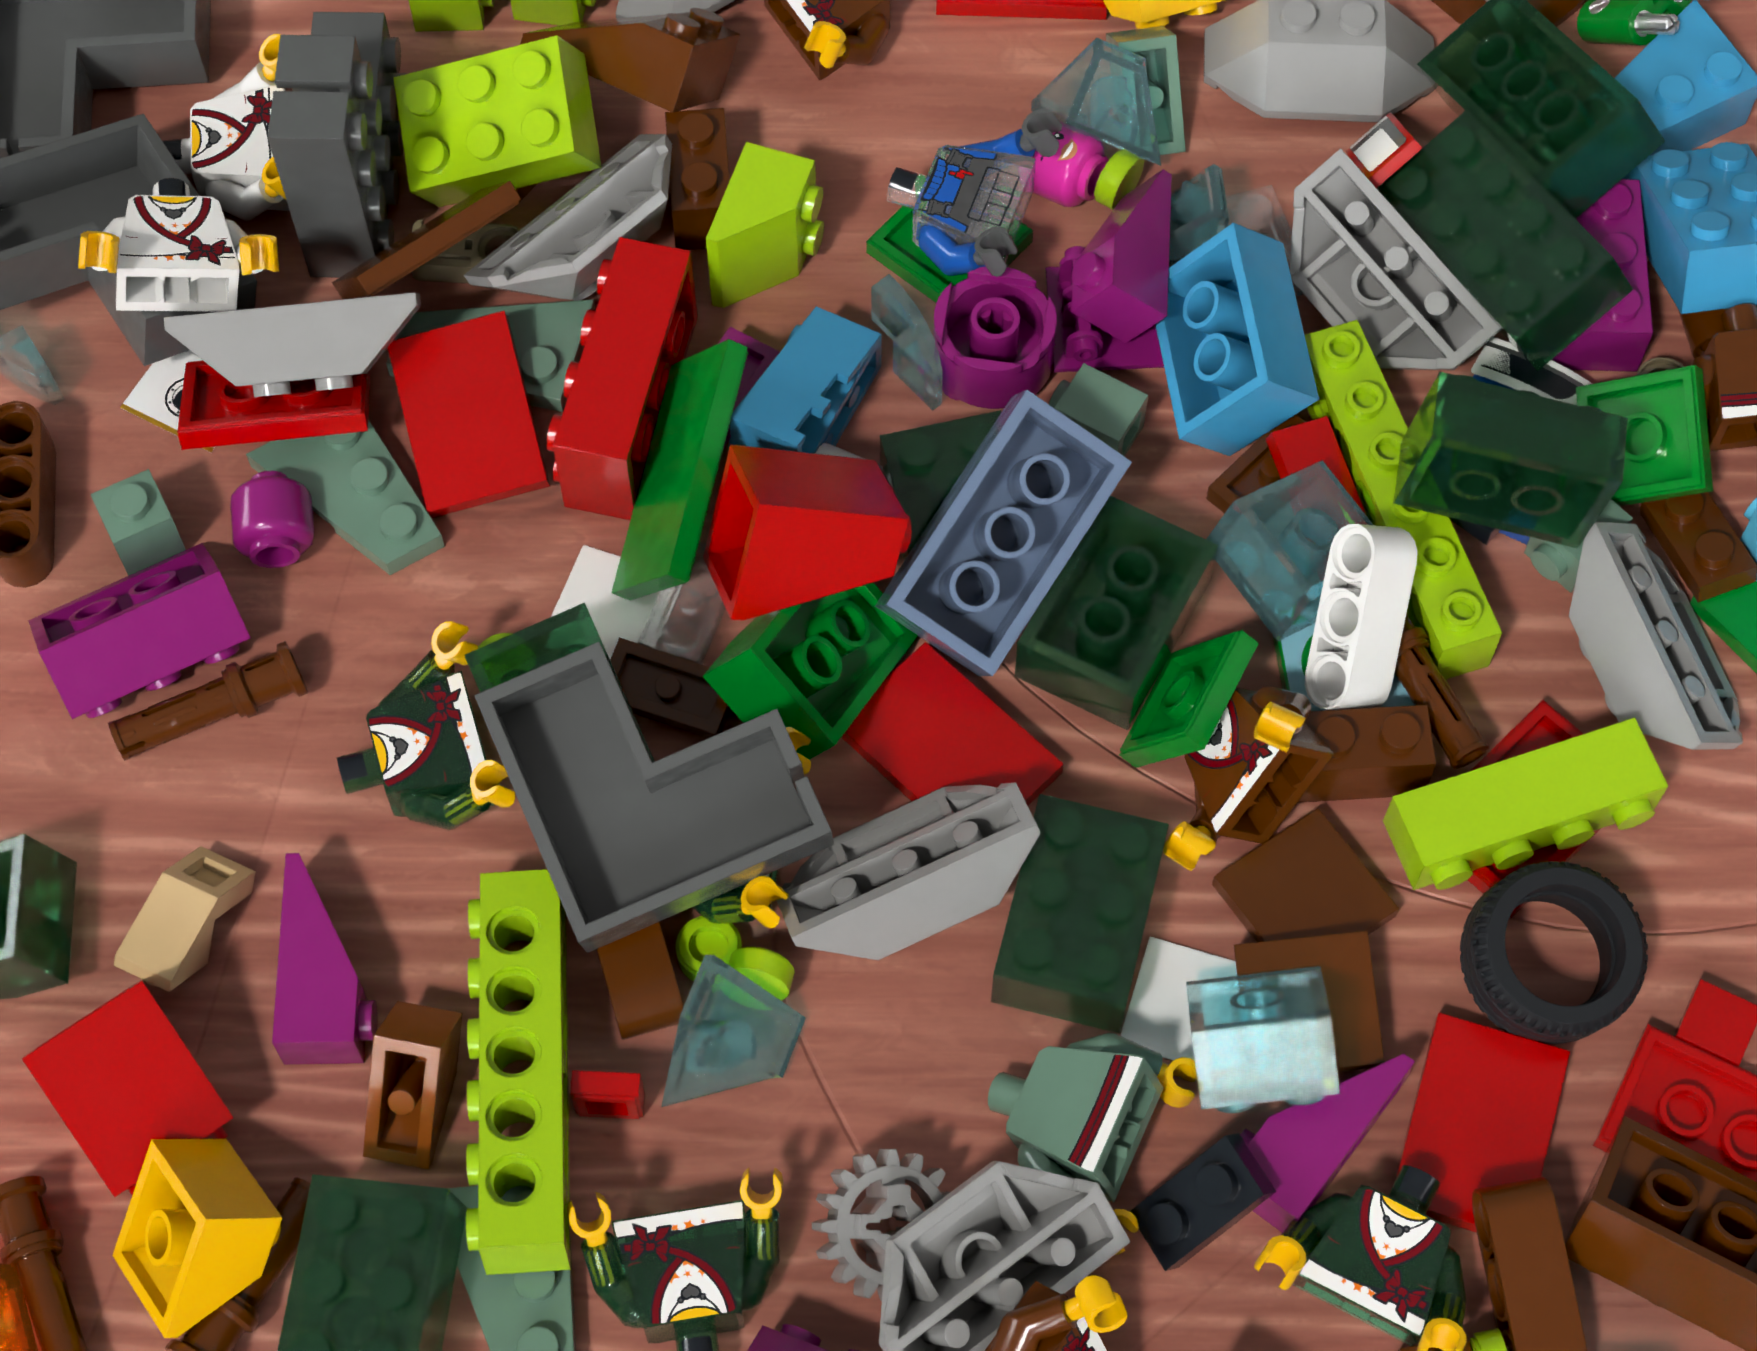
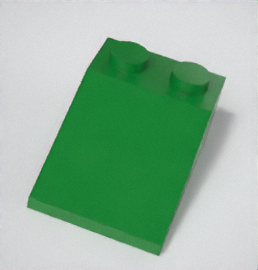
[702,583,918,760]

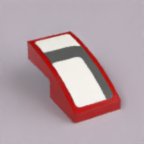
[1345,112,1422,188]

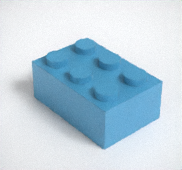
[1629,142,1757,314]
[1155,223,1319,456]

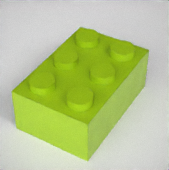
[393,35,602,207]

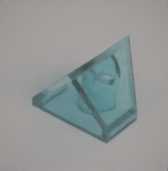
[1031,38,1161,166]
[1169,164,1229,267]
[661,955,806,1107]

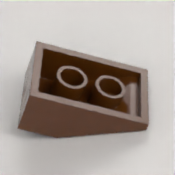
[520,8,740,113]

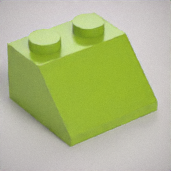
[706,142,824,308]

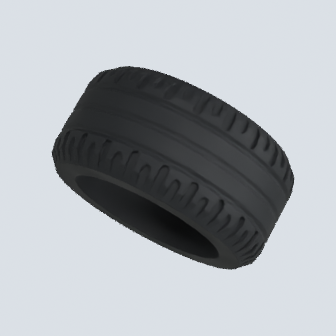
[1460,861,1648,1044]

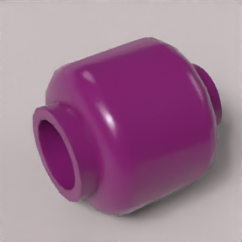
[230,471,314,568]

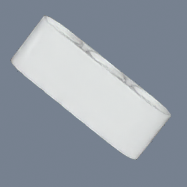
[1305,524,1417,710]

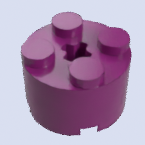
[933,267,1057,409]

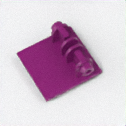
[1045,246,1164,373]

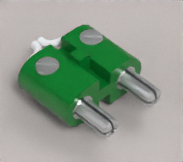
[1577,0,1691,46]

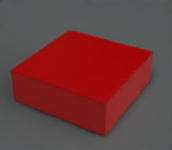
[1674,979,1757,1066]
[570,1070,645,1119]

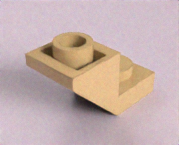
[114,846,256,992]

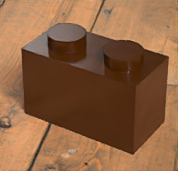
[665,108,730,250]
[1297,705,1436,803]

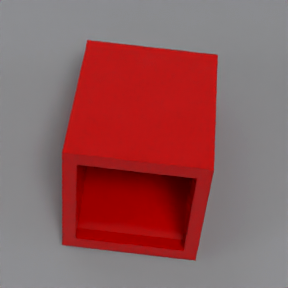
[703,445,912,621]
[22,980,234,1198]

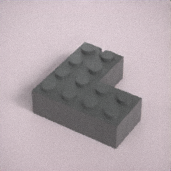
[0,0,211,158]
[268,12,407,278]
[0,114,257,366]
[474,642,834,953]

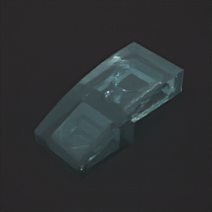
[871,274,943,411]
[0,325,65,405]

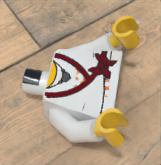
[162,34,290,221]
[78,178,279,312]

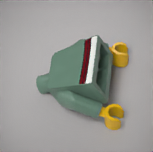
[988,1033,1201,1255]

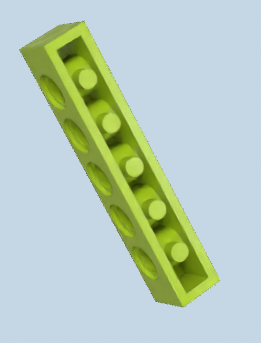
[1305,320,1502,680]
[466,869,571,1275]

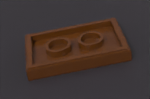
[332,181,521,300]

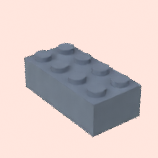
[875,390,1132,676]

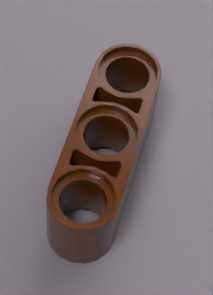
[0,401,56,588]
[596,922,687,1040]
[1472,1177,1587,1351]

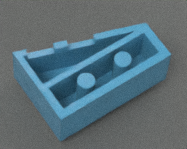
[1568,0,1757,180]
[728,306,882,454]

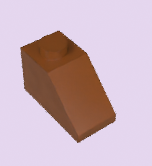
[363,1001,463,1169]

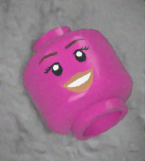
[1019,121,1109,207]

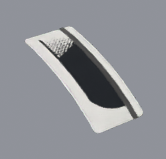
[1471,337,1592,421]

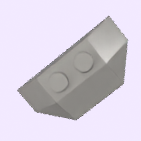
[1204,0,1435,122]
[464,134,672,301]
[1290,148,1501,371]
[164,292,421,397]
[1569,522,1743,750]
[777,782,1040,960]
[879,1161,1131,1351]

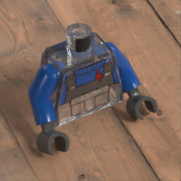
[887,108,1062,277]

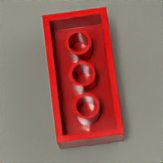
[547,237,698,520]

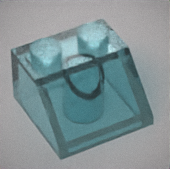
[1203,460,1373,641]
[1186,966,1340,1113]

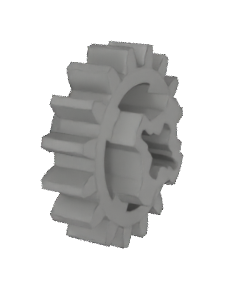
[812,1149,950,1301]

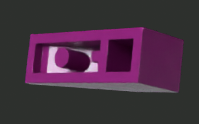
[1071,169,1172,343]
[272,853,378,1065]
[1240,1053,1415,1237]

